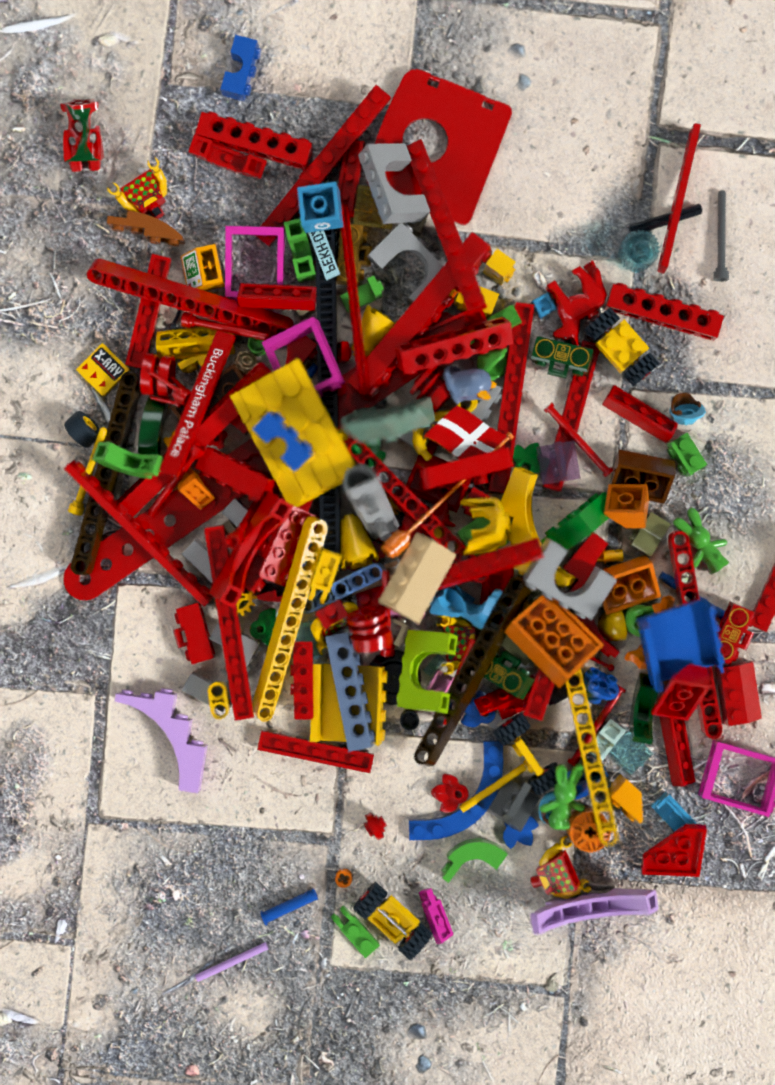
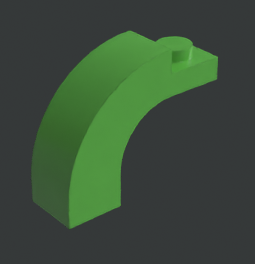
[92,442,164,479]
[441,838,508,883]

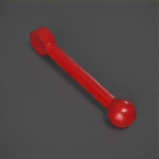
[590,656,615,671]

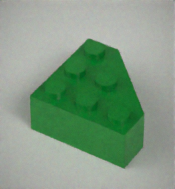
[541,491,609,550]

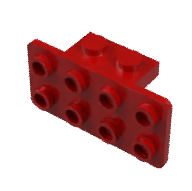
[256,506,320,587]

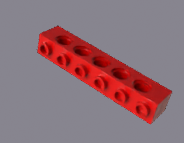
[195,111,313,170]
[604,283,724,341]
[395,317,513,375]

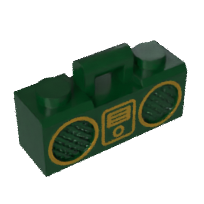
[531,336,594,379]
[472,651,535,700]

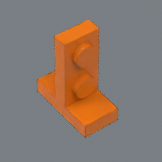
[177,465,215,510]

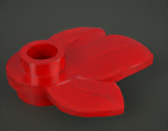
[431,774,469,813]

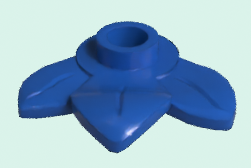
[461,690,496,727]
[503,816,539,849]

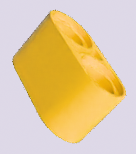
[208,681,230,719]

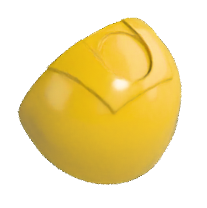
[598,610,627,641]

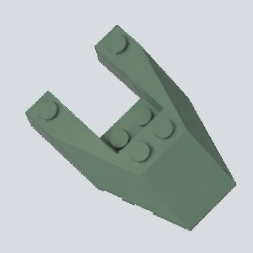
[341,397,435,444]

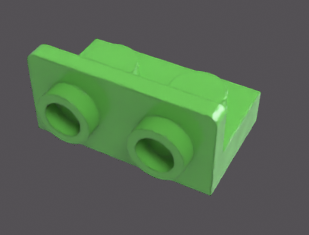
[667,432,707,477]

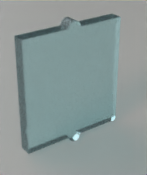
[609,729,653,775]

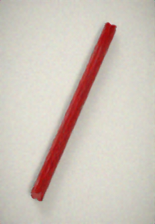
[340,204,369,393]

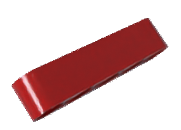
[419,448,514,490]

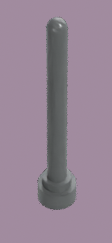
[713,190,729,282]

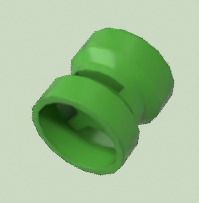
[248,338,266,356]

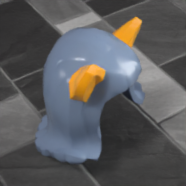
[444,366,497,405]

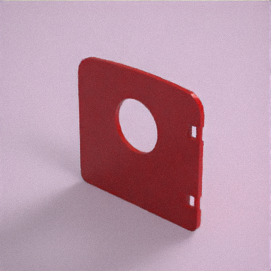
[366,69,512,226]

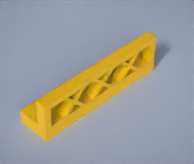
[156,327,235,360]

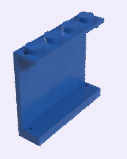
[637,598,725,693]

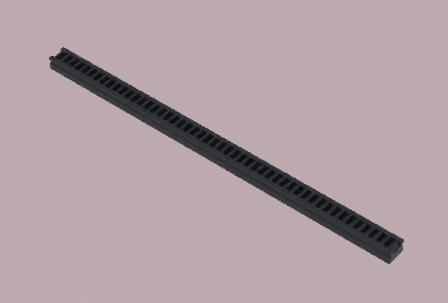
[316,229,341,571]

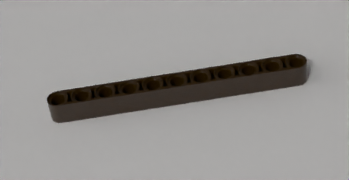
[71,371,141,576]
[414,575,531,767]

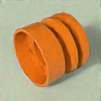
[566,806,611,853]

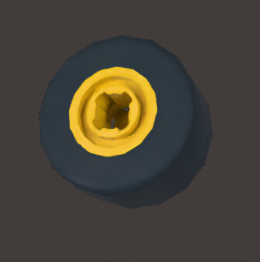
[64,411,100,448]

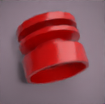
[409,365,451,412]
[346,606,393,653]

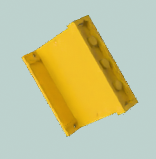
[310,663,388,746]

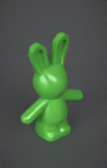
[673,508,729,575]
[540,764,585,830]

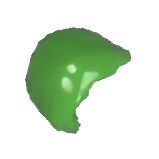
[477,348,508,381]
[625,605,655,637]

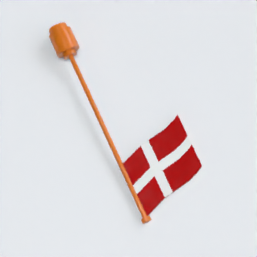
[381,406,514,559]

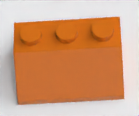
[602,555,661,615]

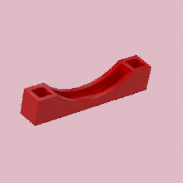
[231,335,317,435]
[208,491,294,608]

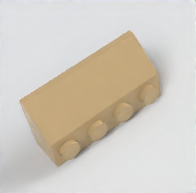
[379,533,456,624]

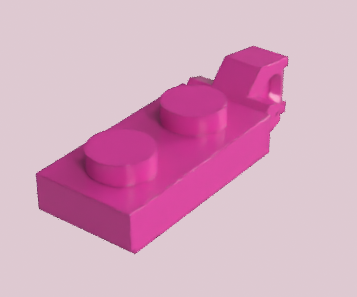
[419,888,453,944]

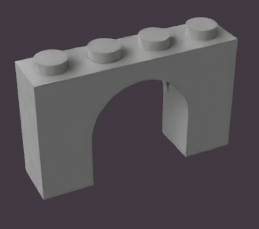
[358,143,430,224]
[366,223,443,304]
[182,498,249,583]
[522,538,617,620]
[182,622,262,712]

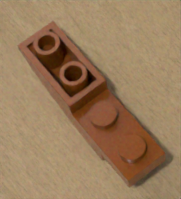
[107,211,185,246]

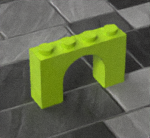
[397,630,458,714]

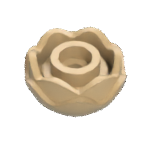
[234,351,258,373]

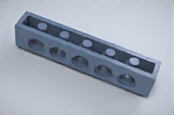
[325,632,376,752]

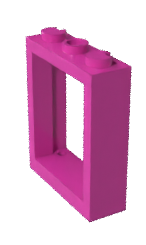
[225,226,285,301]
[262,317,345,398]
[698,740,775,817]

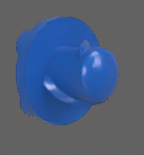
[583,667,619,704]

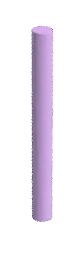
[195,942,268,982]

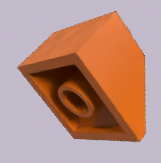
[604,484,649,528]

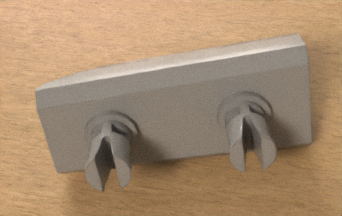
[343,463,399,541]

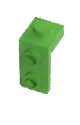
[340,276,384,313]

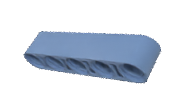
[303,563,386,614]

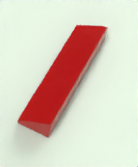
[237,283,317,311]
[602,385,679,443]
[659,716,696,787]

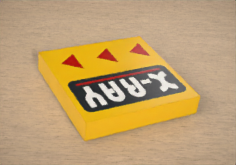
[76,343,131,397]

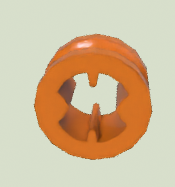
[335,868,353,888]

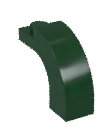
[138,397,168,456]
[630,673,658,745]

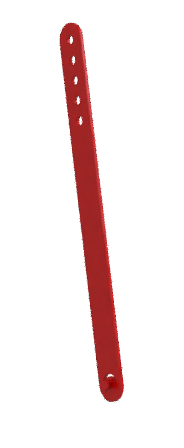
[63,312,457,600]

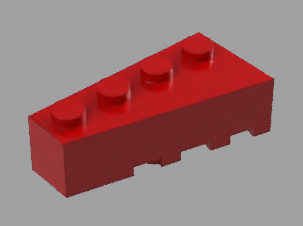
[195,447,280,503]

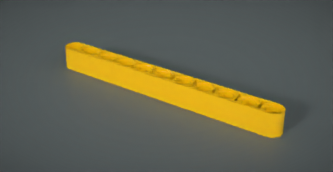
[252,516,327,722]
[565,668,618,846]

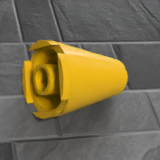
[351,305,396,358]
[340,514,379,569]

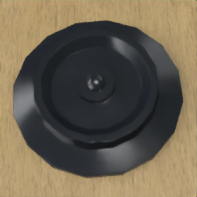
[369,650,421,705]

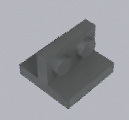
[487,780,540,832]

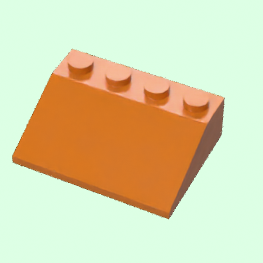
[504,595,604,688]

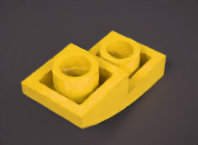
[177,355,206,373]

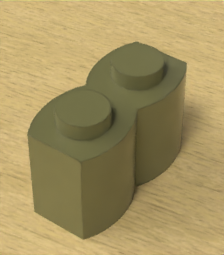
[629,512,671,557]

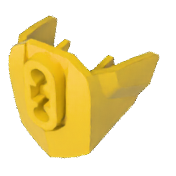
[460,498,511,556]

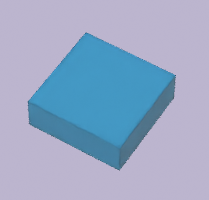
[531,292,557,319]

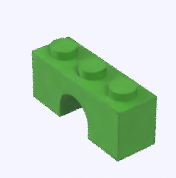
[284,218,316,283]

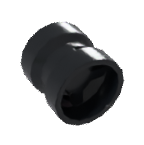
[400,709,419,730]

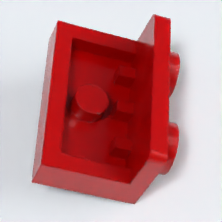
[244,553,266,595]

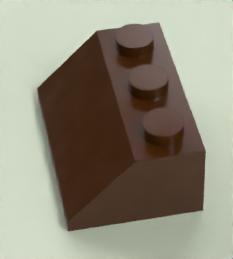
[610,449,676,504]

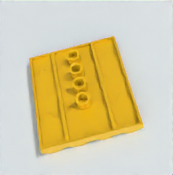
[230,359,356,507]

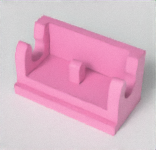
[426,668,454,693]

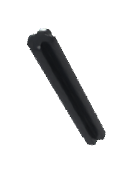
[629,204,703,236]

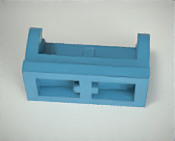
[651,791,696,831]

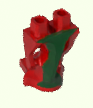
[60,99,104,172]

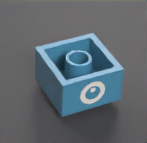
[298,182,343,233]

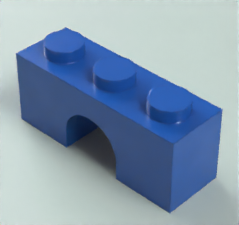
[220,34,261,102]
[253,411,314,472]

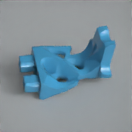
[429,585,502,630]

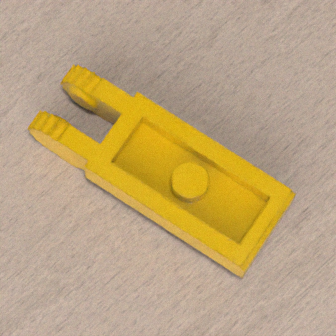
[308,549,342,605]

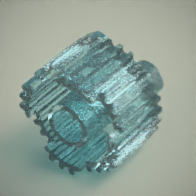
[618,230,660,273]

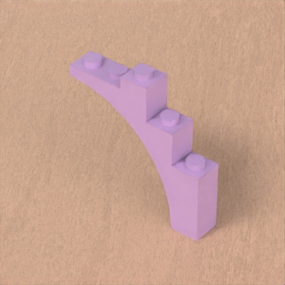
[115,688,208,793]
[530,888,659,934]

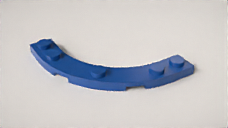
[409,741,503,841]

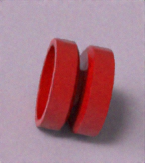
[140,353,176,398]

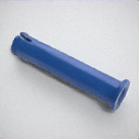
[260,888,318,926]

